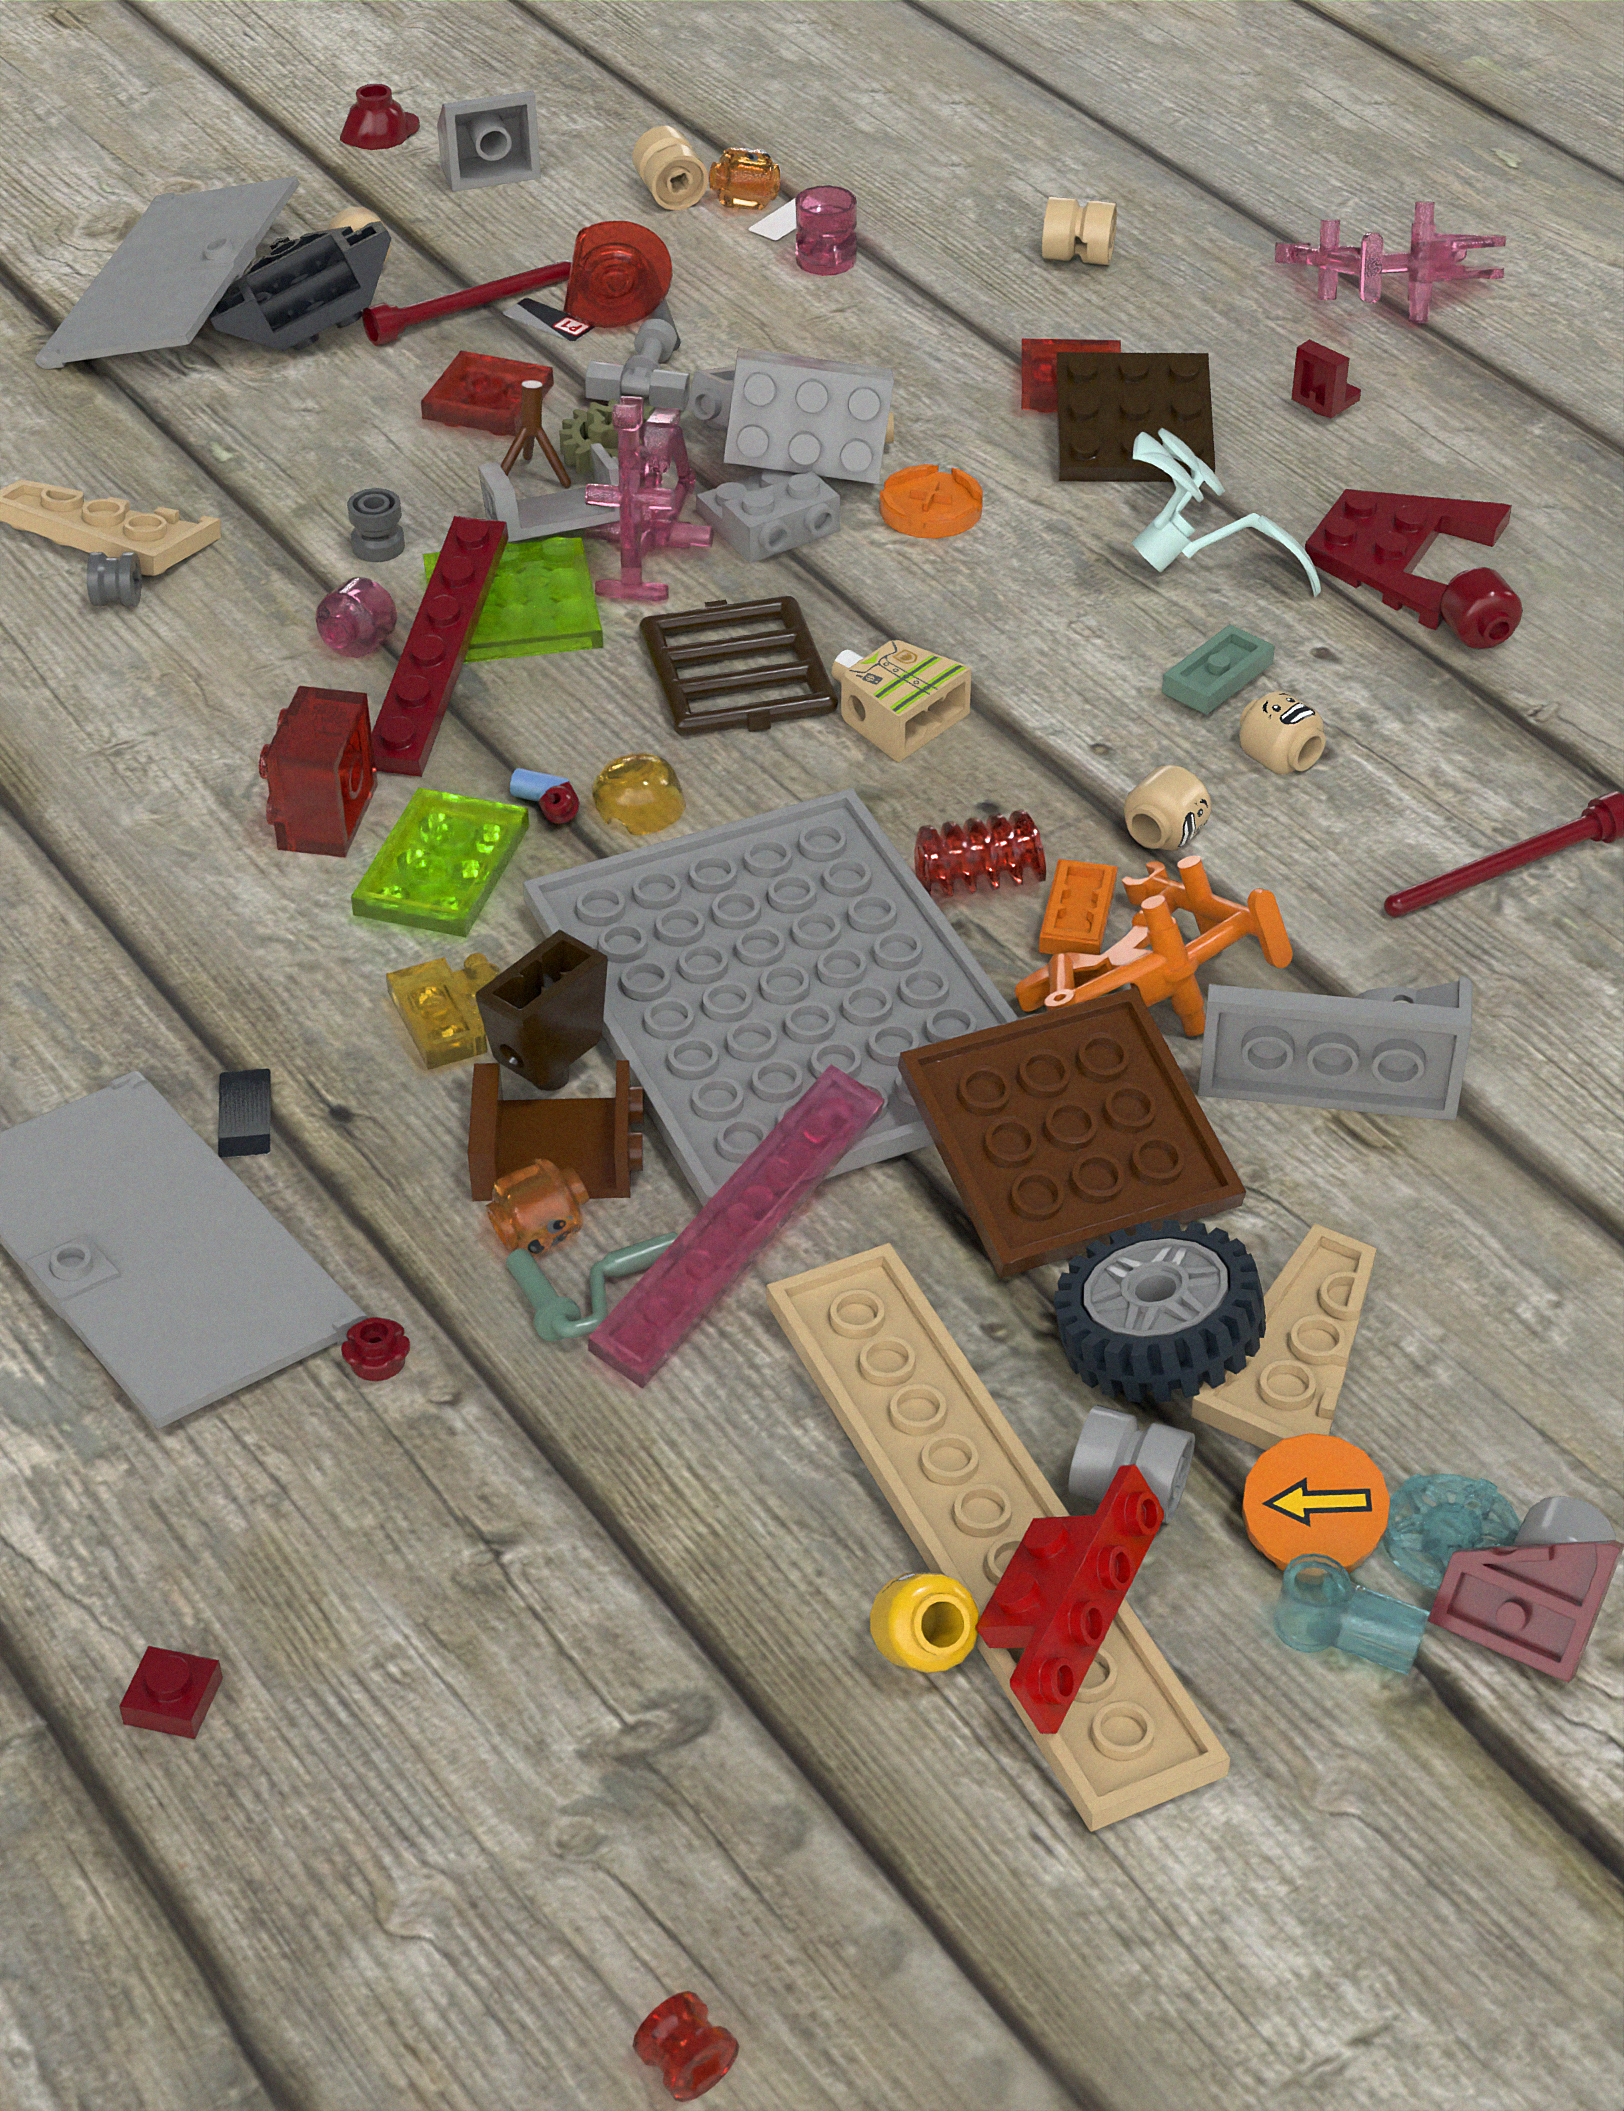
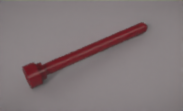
[362,260,575,346]
[1384,791,1624,917]

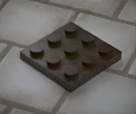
[1055,352,1216,482]

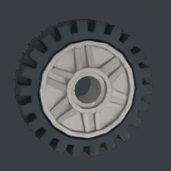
[1054,1220,1266,1403]

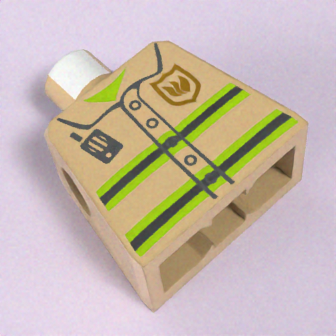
[831,640,971,762]

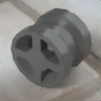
[87,552,142,606]

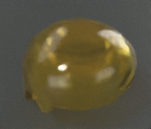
[591,751,686,835]

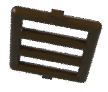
[639,596,838,736]

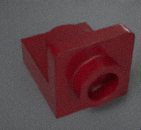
[1291,339,1361,419]

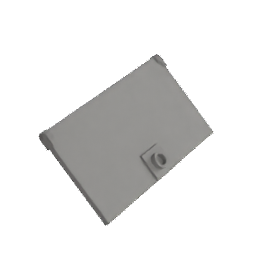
[35,176,300,369]
[0,1071,369,1429]

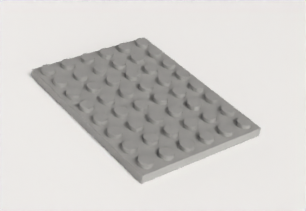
[522,788,1019,1216]

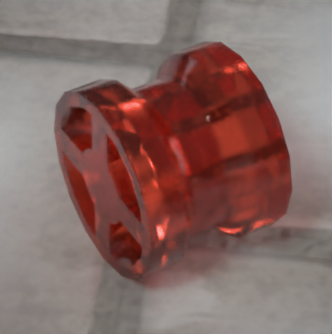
[632,1991,740,2102]

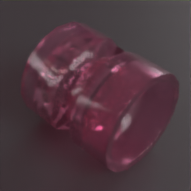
[795,185,857,276]

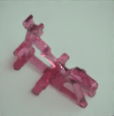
[1275,201,1506,323]
[585,396,714,601]

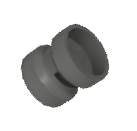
[347,488,405,562]

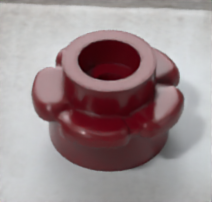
[341,1317,410,1381]

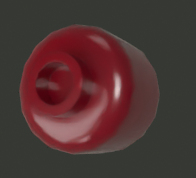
[1440,567,1523,650]

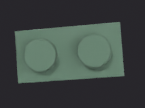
[1162,624,1275,715]

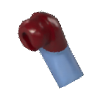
[510,768,580,824]

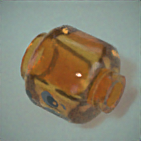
[709,147,780,210]
[485,1157,589,1257]

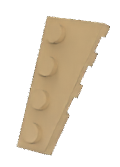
[0,479,221,576]
[1191,1223,1377,1451]

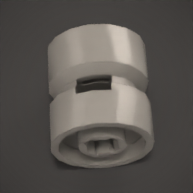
[1068,1405,1195,1524]

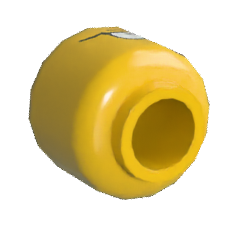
[870,1572,979,1673]

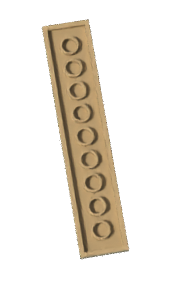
[766,1243,1230,1832]

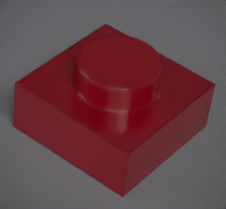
[119,1646,223,1739]

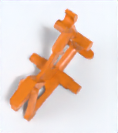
[1015,855,1293,1036]

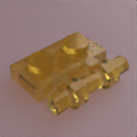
[386,953,502,1070]

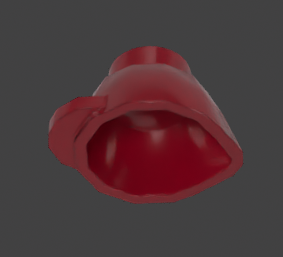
[340,84,420,150]

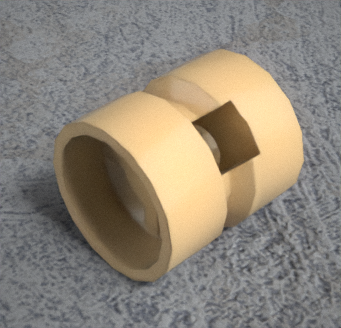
[632,126,708,211]
[1042,196,1117,265]

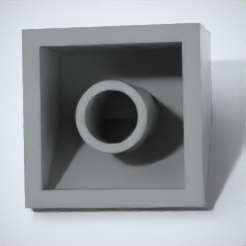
[437,90,541,192]

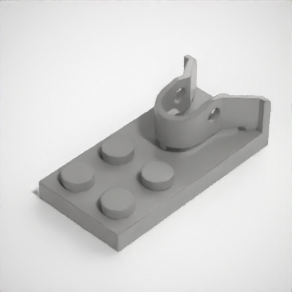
[1198,975,1473,1121]

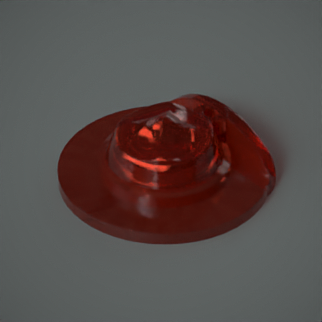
[563,221,673,328]

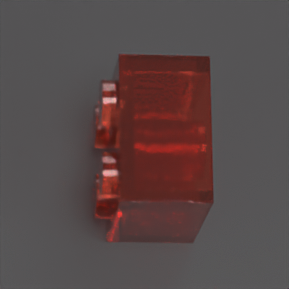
[259,686,378,858]

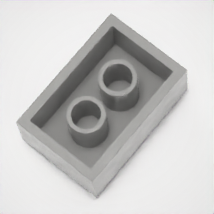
[723,347,894,484]

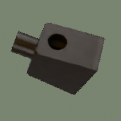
[475,929,608,1091]

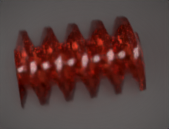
[914,809,1047,898]

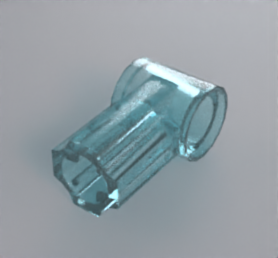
[1273,1553,1431,1675]

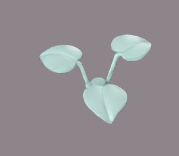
[1131,428,1321,597]

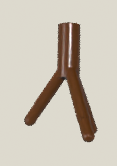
[501,380,571,488]

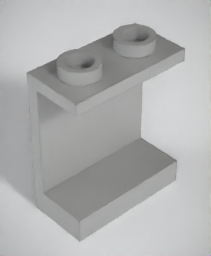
[477,443,632,542]

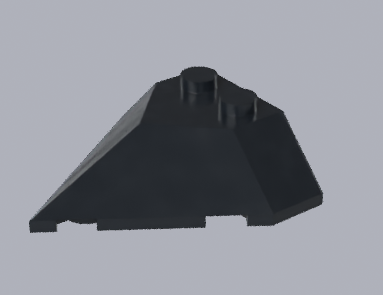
[209,221,391,351]

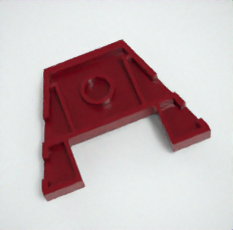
[1305,489,1512,630]

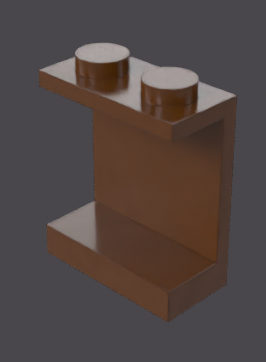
[468,1060,644,1202]

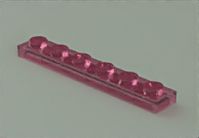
[587,1064,884,1389]

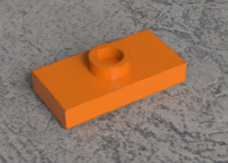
[1039,859,1118,955]

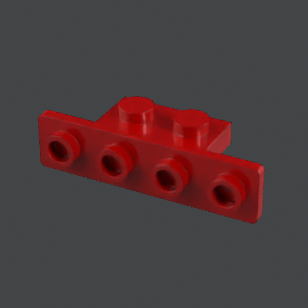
[975,1464,1164,1734]

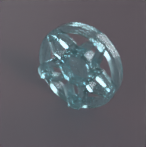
[1382,1474,1521,1590]

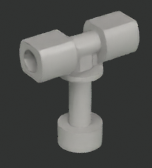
[585,319,690,411]

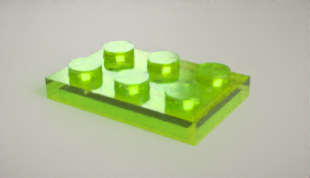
[351,787,530,938]

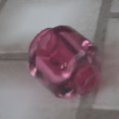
[315,577,398,658]

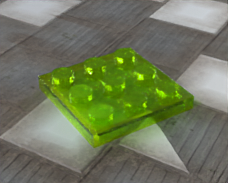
[423,537,603,663]

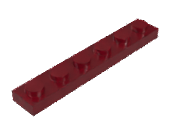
[369,516,509,777]

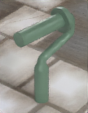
[506,1231,683,1341]

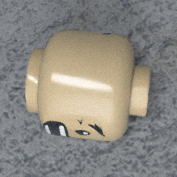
[1239,690,1326,774]
[1124,764,1212,851]

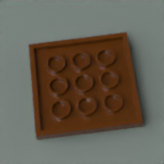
[898,987,1246,1278]

